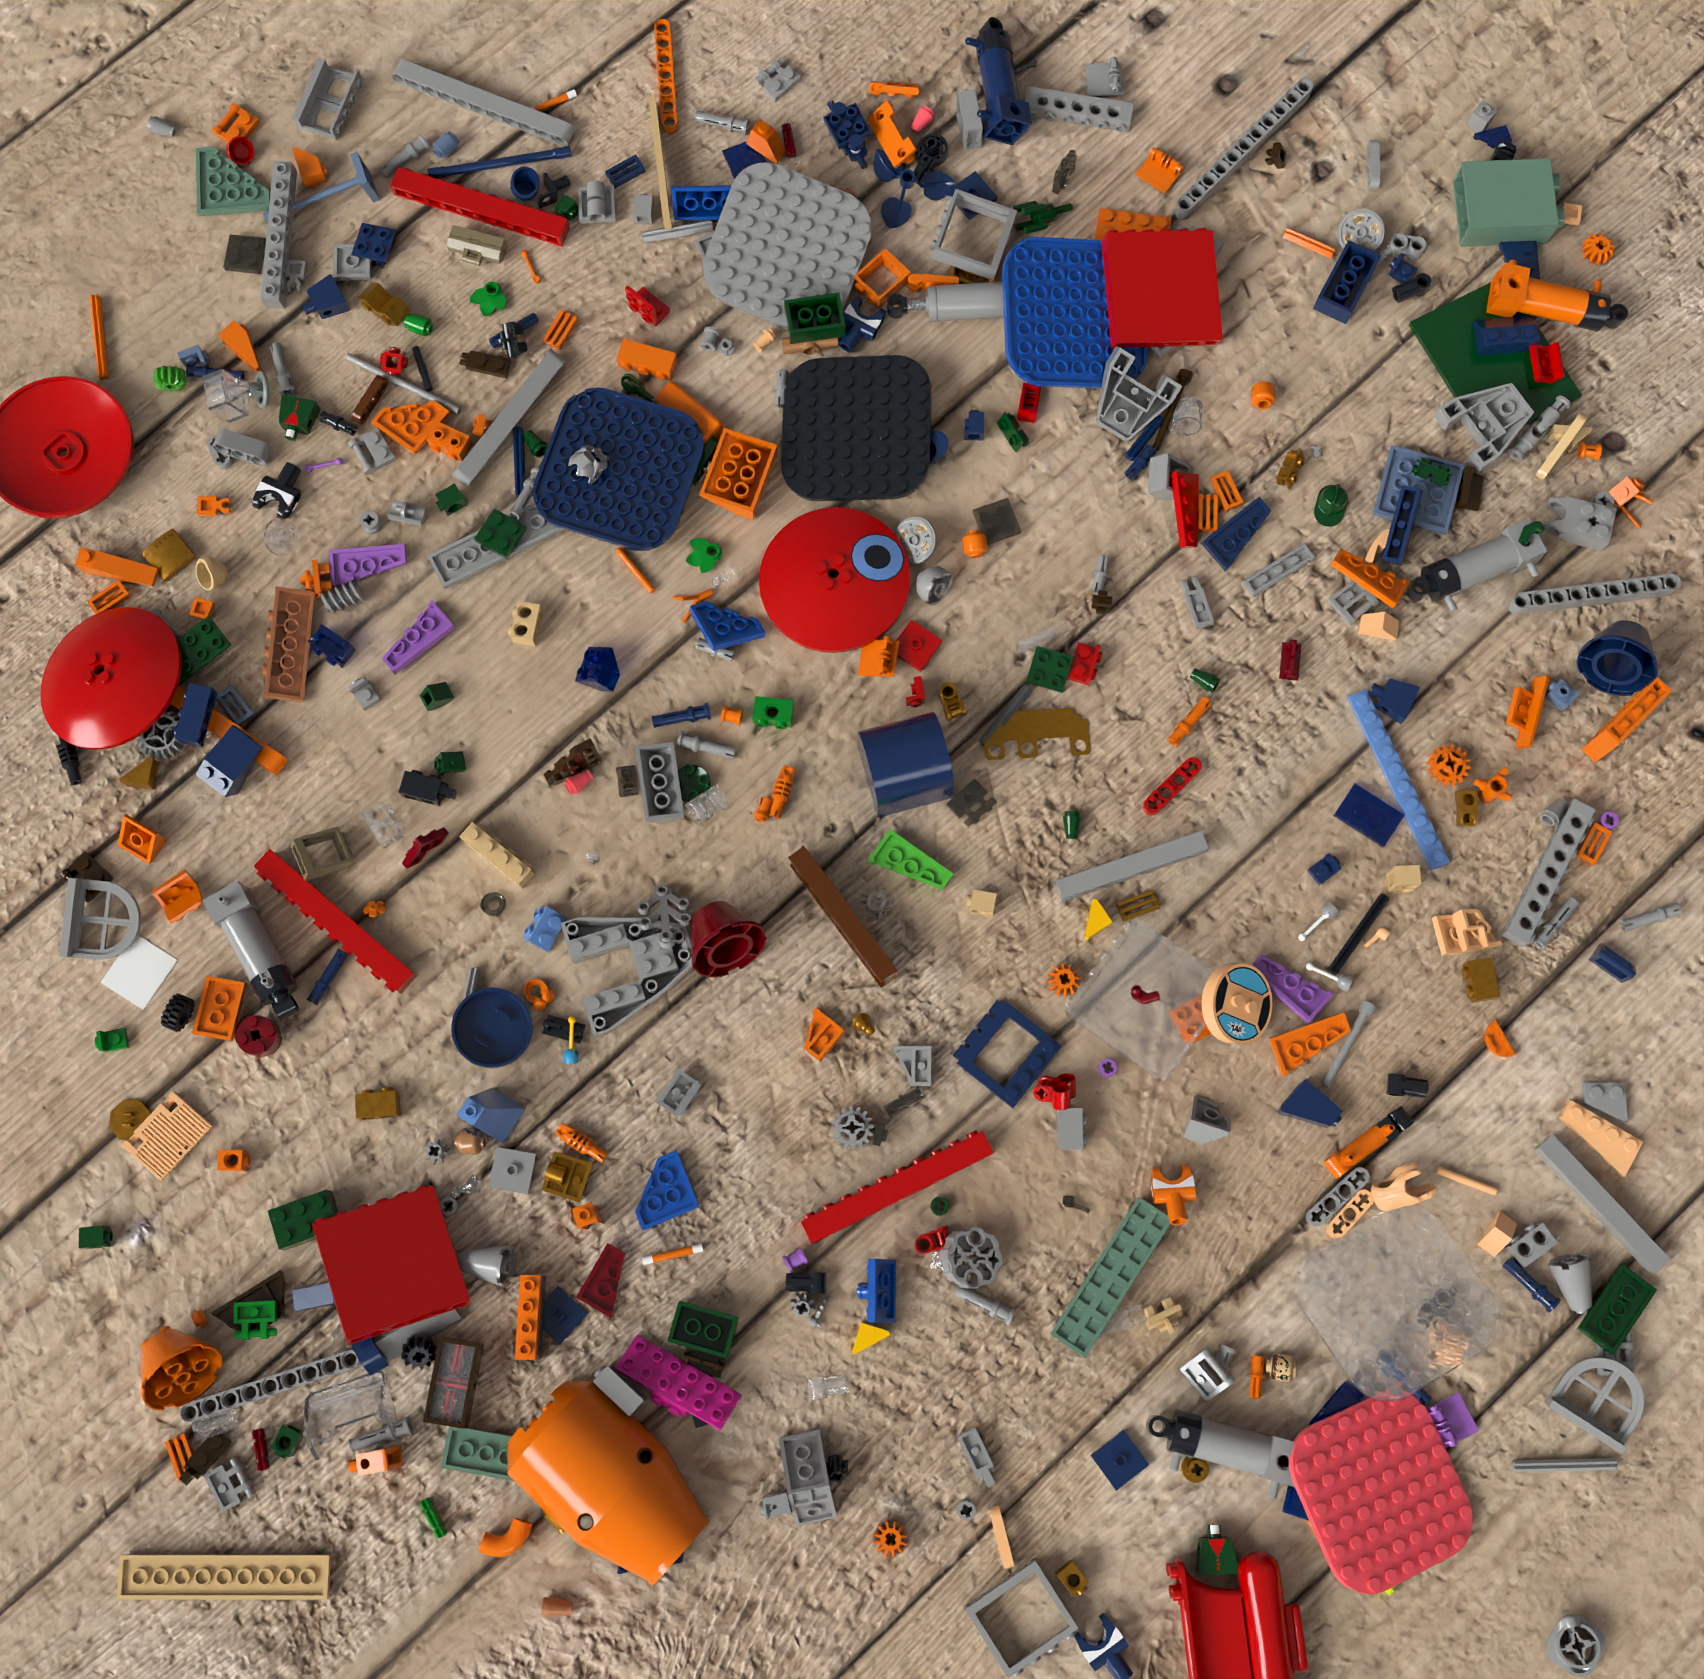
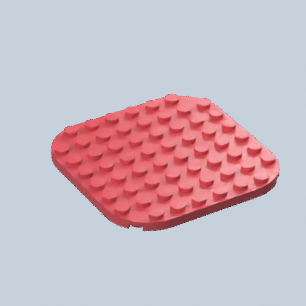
[1289,1390,1473,1594]

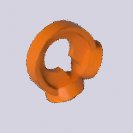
[524,979,555,1010]

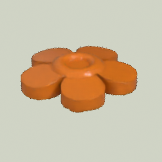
[363,901,386,917]

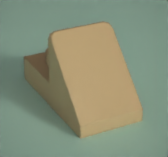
[1548,424,1592,454]

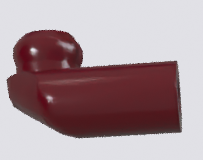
[1131,985,1161,1004]

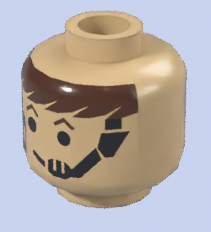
[1266,1353,1297,1383]

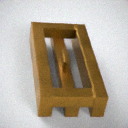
[1116,890,1161,922]

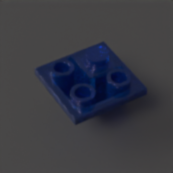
[575,647,620,692]

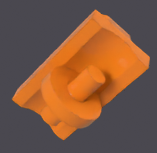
[300,560,332,599]

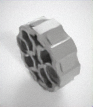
[939,1227,1003,1289]

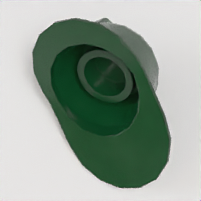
[1314,484,1348,527]

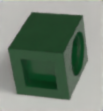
[435,483,467,516]
[79,1226,113,1249]
[270,1424,305,1459]

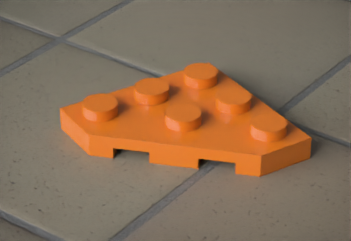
[371,401,450,456]

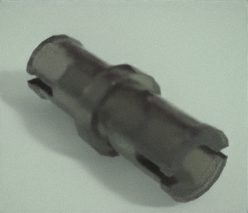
[883,1087,924,1117]

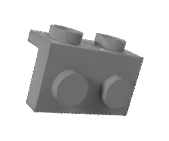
[655,1068,702,1117]

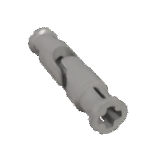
[1508,395,1571,461]

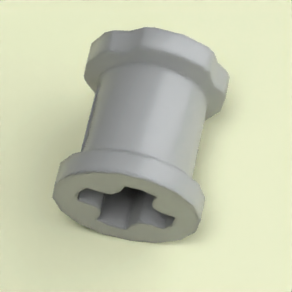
[700,327,720,351]
[1215,1343,1237,1371]
[956,1499,976,1521]

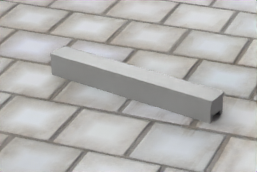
[1054,830,1209,903]
[1534,1134,1670,1273]

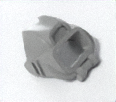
[568,445,609,484]

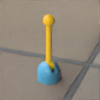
[563,1016,579,1064]

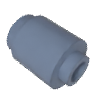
[432,131,459,158]

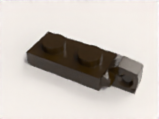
[179,1429,232,1486]

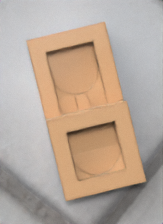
[1363,529,1390,564]

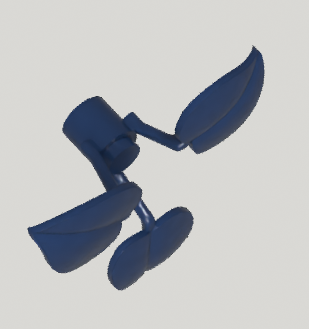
[873,149,955,228]

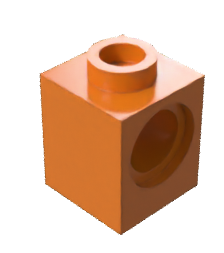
[217,1150,251,1172]

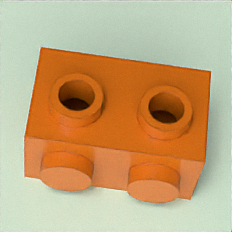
[426,421,473,462]

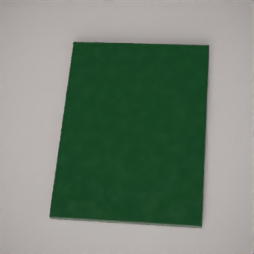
[1409,282,1582,427]

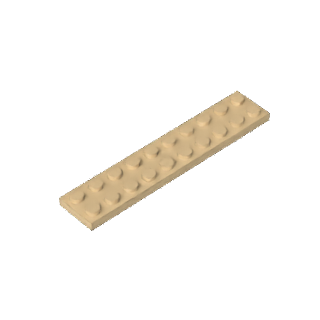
[116,1554,331,1600]

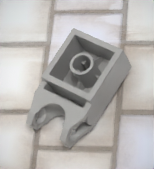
[1542,497,1617,551]

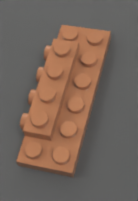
[262,586,315,703]

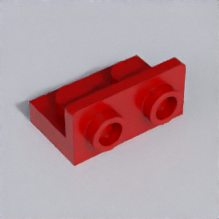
[1067,642,1103,686]

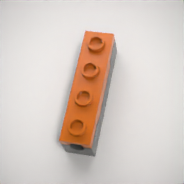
[515,1275,546,1360]

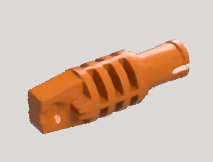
[768,765,795,819]
[555,1123,608,1164]

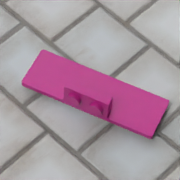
[615,1335,742,1430]

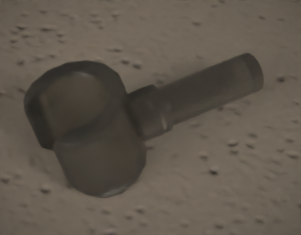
[1063,1195,1090,1213]

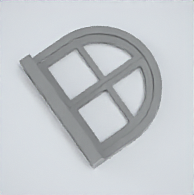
[59,878,141,960]
[1545,1356,1644,1454]

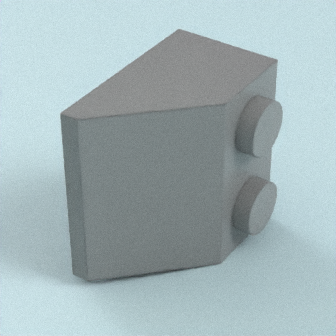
[1148,453,1191,500]

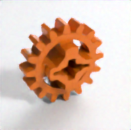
[1426,744,1471,787]

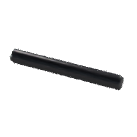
[1328,893,1390,975]

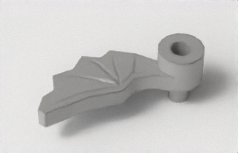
[807,1295,830,1327]

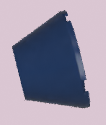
[1577,620,1659,696]

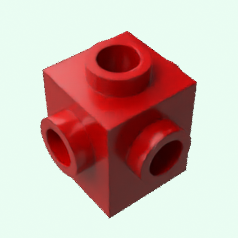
[380,347,408,375]

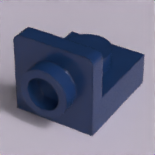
[1388,253,1418,283]
[1307,853,1341,886]

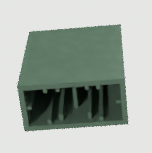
[1453,158,1565,247]

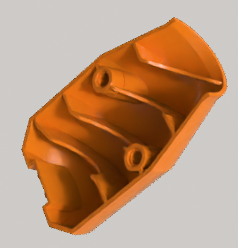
[507,1379,710,1586]

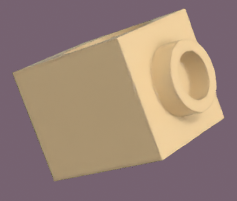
[966,889,997,916]

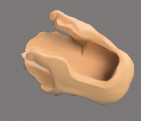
[1371,1163,1438,1211]

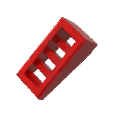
[1017,383,1041,423]

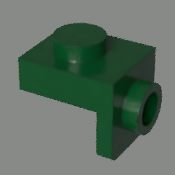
[434,751,466,776]

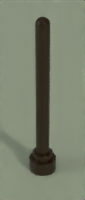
[1152,369,1193,451]

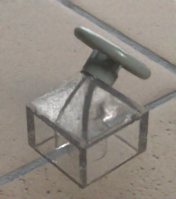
[202,369,269,423]

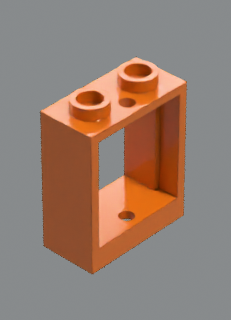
[854,248,911,309]

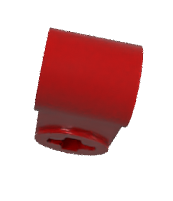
[914,1225,949,1255]

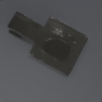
[872,1109,893,1146]

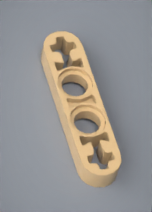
[1535,413,1588,481]

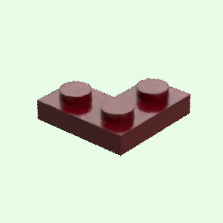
[402,827,449,869]

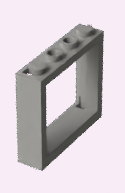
[930,189,1017,280]
[964,1559,1078,1678]

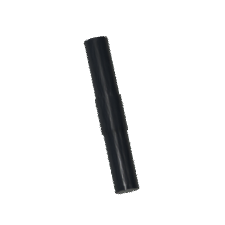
[412,346,433,391]

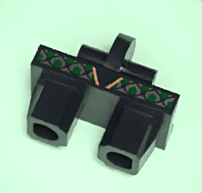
[495,321,527,358]

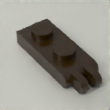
[459,351,511,378]

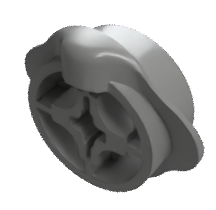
[1546,1614,1605,1677]

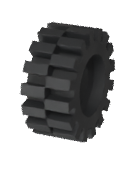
[161,993,195,1032]

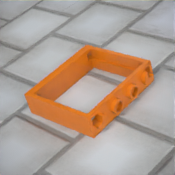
[1581,677,1672,763]

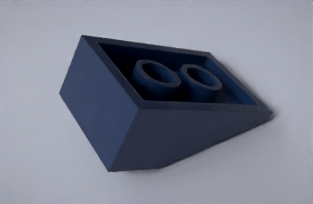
[196,725,264,797]

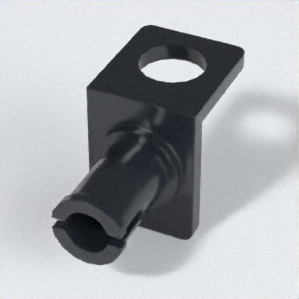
[538,173,571,209]

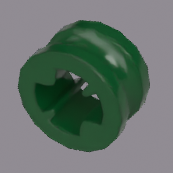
[930,1197,949,1216]

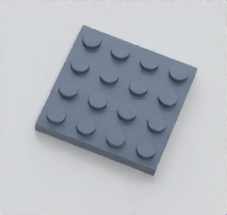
[1372,445,1465,535]

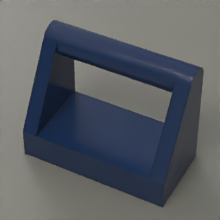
[1588,943,1636,983]

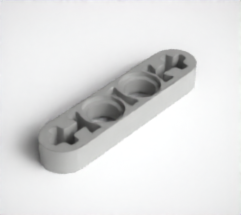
[1305,1167,1370,1227]

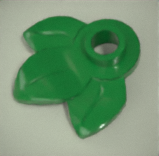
[470,282,506,316]
[686,538,722,573]

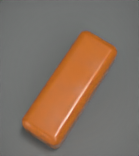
[655,381,728,447]

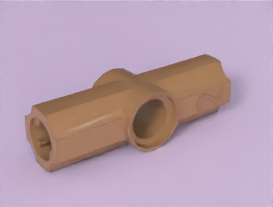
[781,337,838,355]

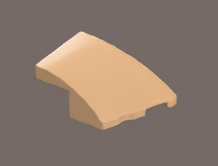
[1432,909,1503,955]

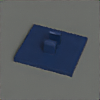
[543,1286,588,1345]

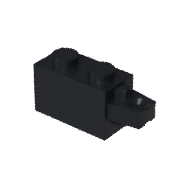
[398,770,457,806]

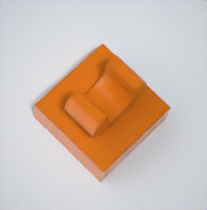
[189,597,215,620]

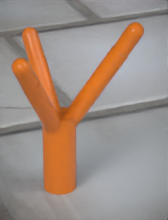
[673,589,713,623]

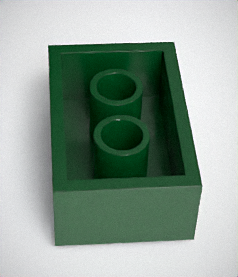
[784,292,846,344]
[268,1190,338,1250]
[667,1301,740,1358]

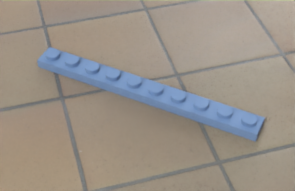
[1347,689,1450,871]

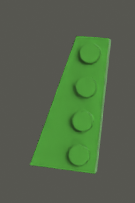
[868,829,954,890]

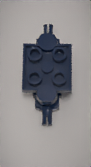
[823,100,871,169]

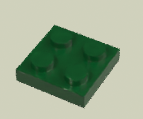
[474,508,527,559]

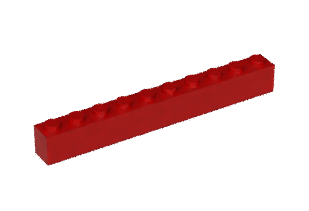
[390,167,570,247]
[254,849,417,994]
[801,1130,993,1244]

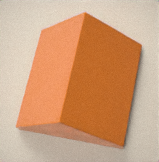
[118,814,167,864]

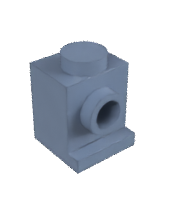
[1545,679,1581,712]

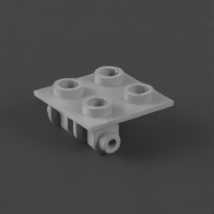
[1085,57,1124,97]

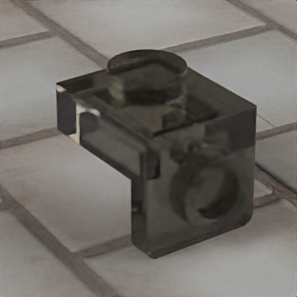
[616,765,639,797]

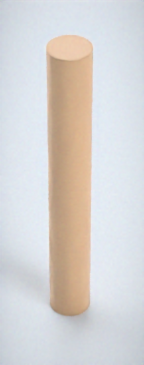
[1436,1166,1497,1196]

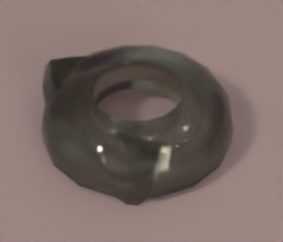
[480,892,506,917]

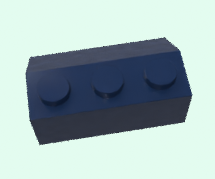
[1473,316,1540,356]

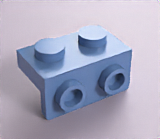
[523,905,567,952]

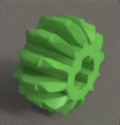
[153,365,187,392]

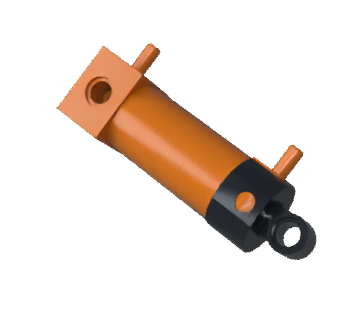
[1486,260,1628,332]

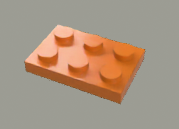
[192,976,247,1042]

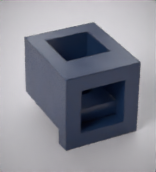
[964,410,984,441]

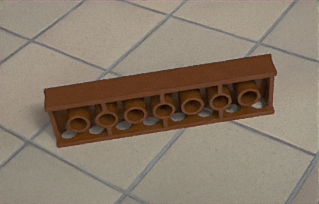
[788,845,898,988]

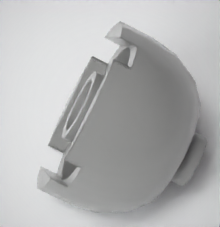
[916,566,953,606]

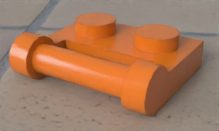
[211,103,260,143]

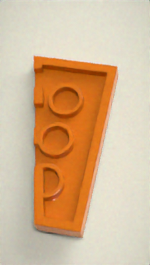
[1330,549,1410,608]
[1268,1012,1351,1077]

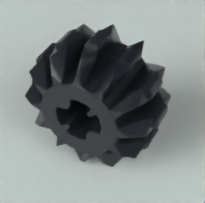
[1490,140,1516,161]
[401,1333,437,1371]

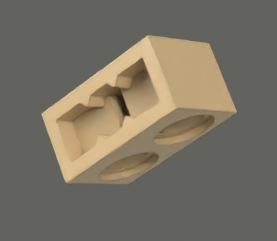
[508,601,543,646]
[1386,865,1424,893]

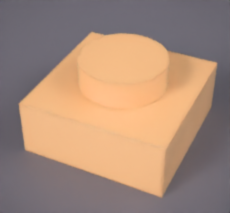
[1562,203,1582,226]

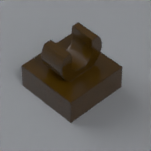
[1265,142,1286,169]

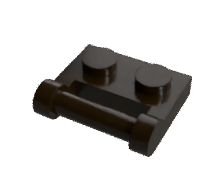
[60,851,114,902]

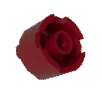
[235,1015,282,1058]

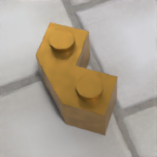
[358,282,411,326]

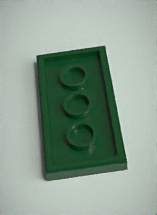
[1576,1264,1657,1355]

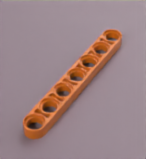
[654,19,678,133]

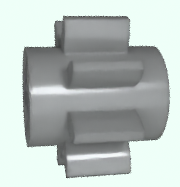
[423,1139,449,1165]
[790,1292,815,1318]

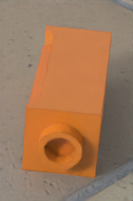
[572,1202,604,1231]

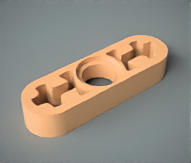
[1326,1190,1373,1238]
[988,1505,1014,1570]

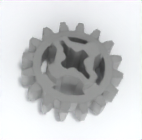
[830,1106,874,1151]

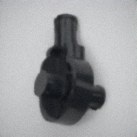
[913,133,949,184]

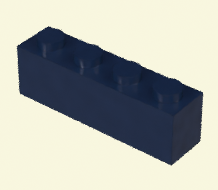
[1382,485,1423,566]

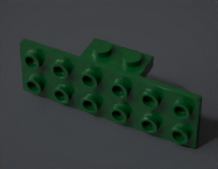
[177,616,231,688]

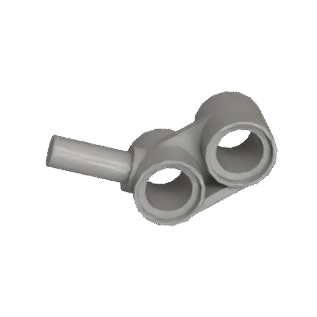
[1378,233,1426,263]

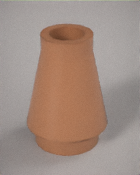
[541,1595,573,1618]

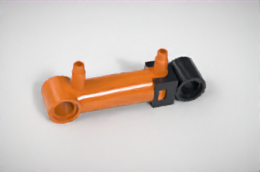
[1323,1106,1414,1179]

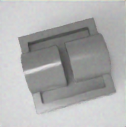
[578,181,616,224]

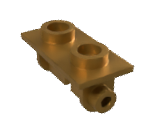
[1276,448,1305,490]

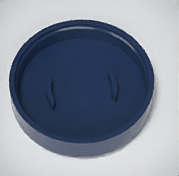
[451,988,532,1069]

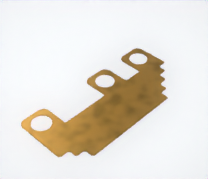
[984,708,1090,760]

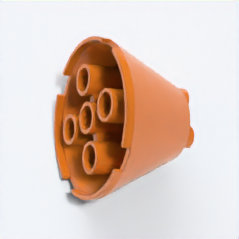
[141,1326,223,1411]

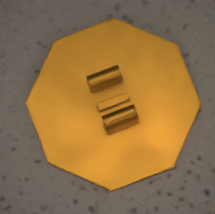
[109,1100,151,1140]

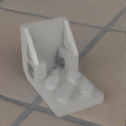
[779,1429,837,1526]

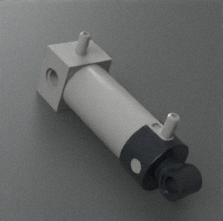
[1407,518,1547,612]
[202,880,299,1020]
[1146,1409,1295,1499]

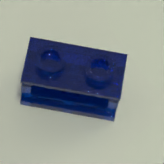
[307,624,356,668]

